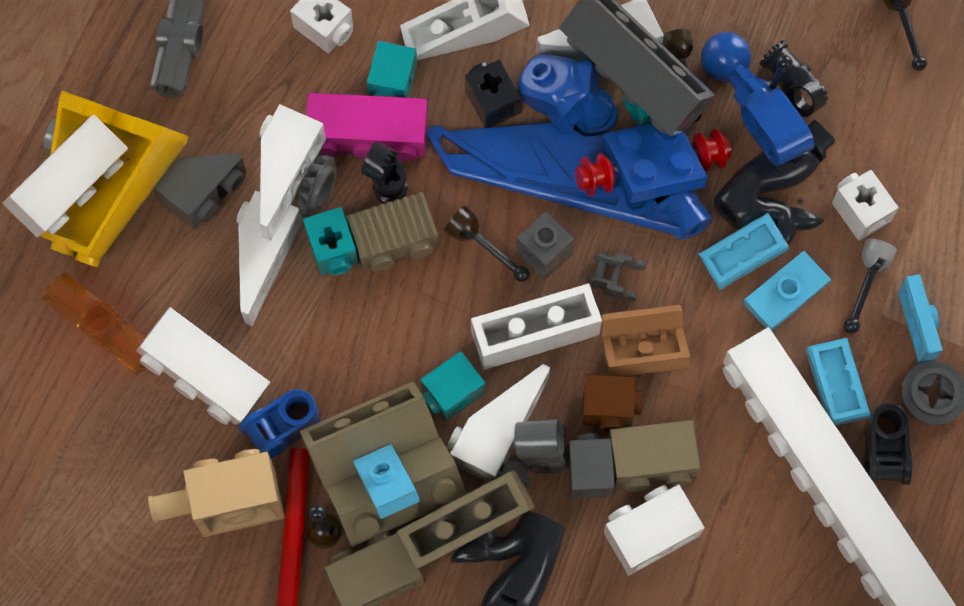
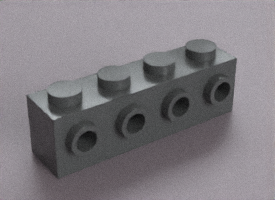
[559,0,716,136]

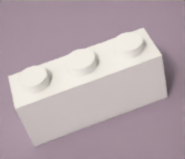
[2,114,128,237]
[471,283,602,370]
[136,307,270,425]

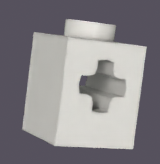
[290,0,353,54]
[832,170,899,241]

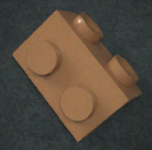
[601,305,690,376]

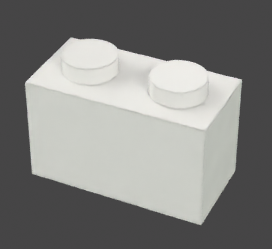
[604,484,705,576]

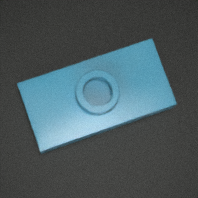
[698,213,789,290]
[743,251,831,331]
[897,274,943,364]
[806,338,871,426]
[353,444,420,519]

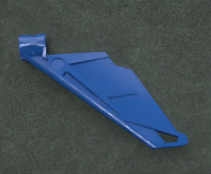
[427,123,713,241]

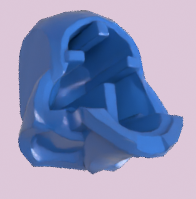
[517,54,618,136]

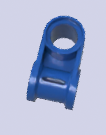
[238,389,320,459]

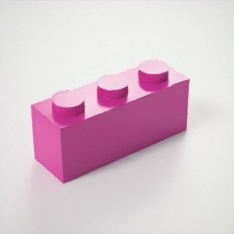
[306,93,428,161]

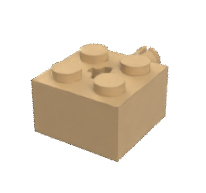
[148,449,285,537]

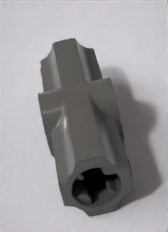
[150,0,207,98]

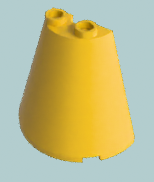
[40,91,188,267]

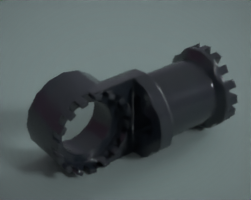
[759,40,828,117]
[361,141,408,204]

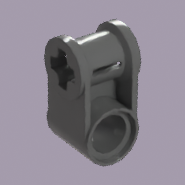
[514,419,567,474]

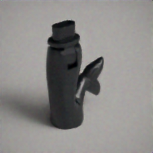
[713,120,835,245]
[451,511,566,606]

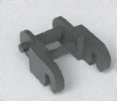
[587,252,646,301]

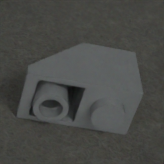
[153,153,246,230]

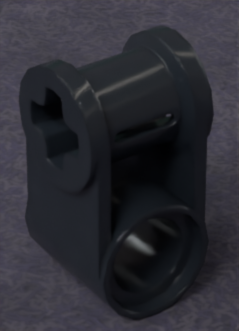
[864,403,912,485]

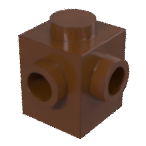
[582,374,643,432]

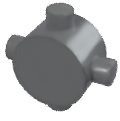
[499,459,531,486]

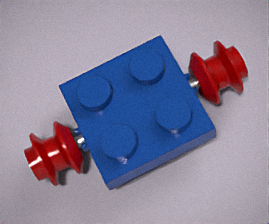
[575,123,731,203]

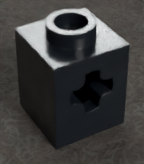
[465,59,521,128]

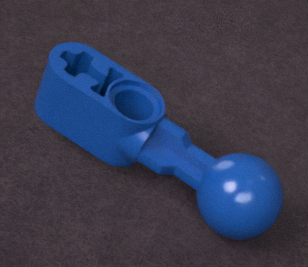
[701,32,814,166]

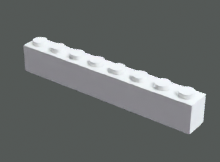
[722,327,956,606]

